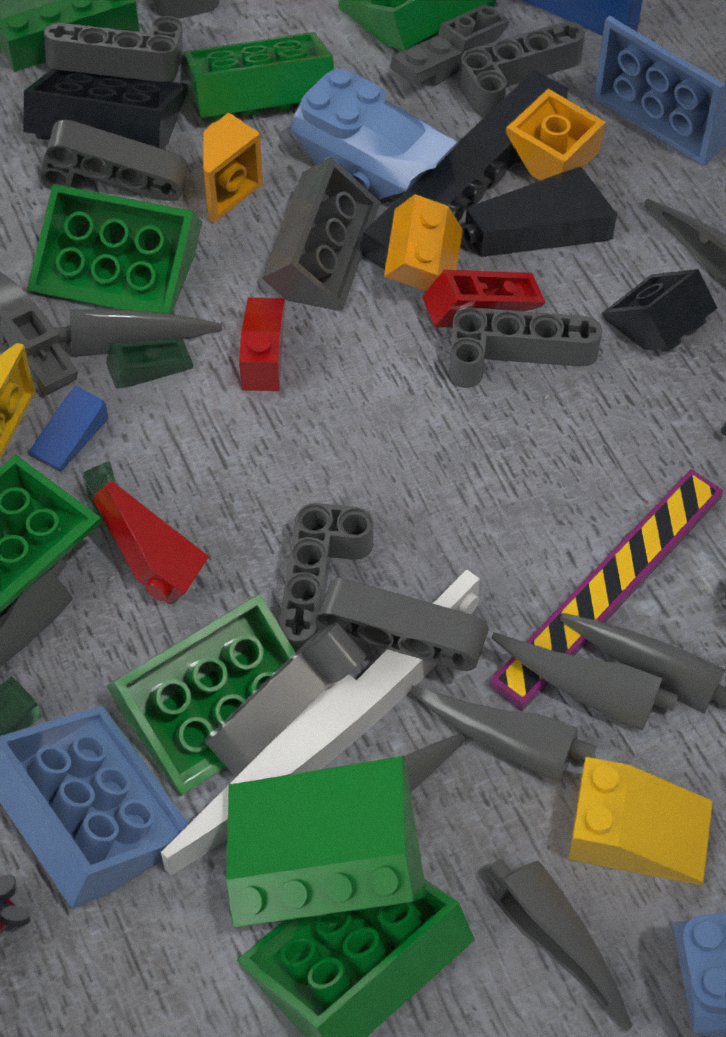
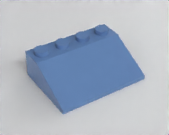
[594,16,726,166]
[0,705,189,908]

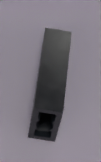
[462,166,617,257]

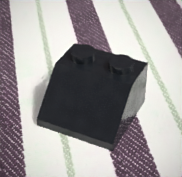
[602,269,718,351]

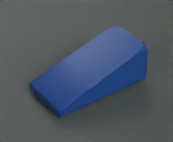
[29,386,109,472]

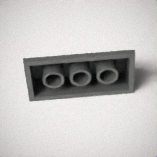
[262,157,380,311]

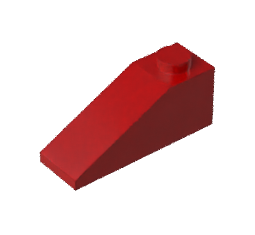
[422,269,546,328]
[239,297,285,391]
[92,480,209,604]

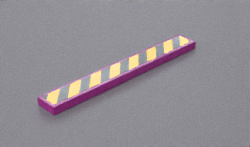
[490,469,724,711]

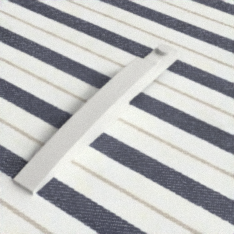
[161,569,480,876]

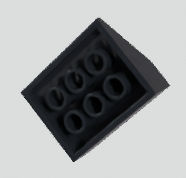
[23,68,188,149]

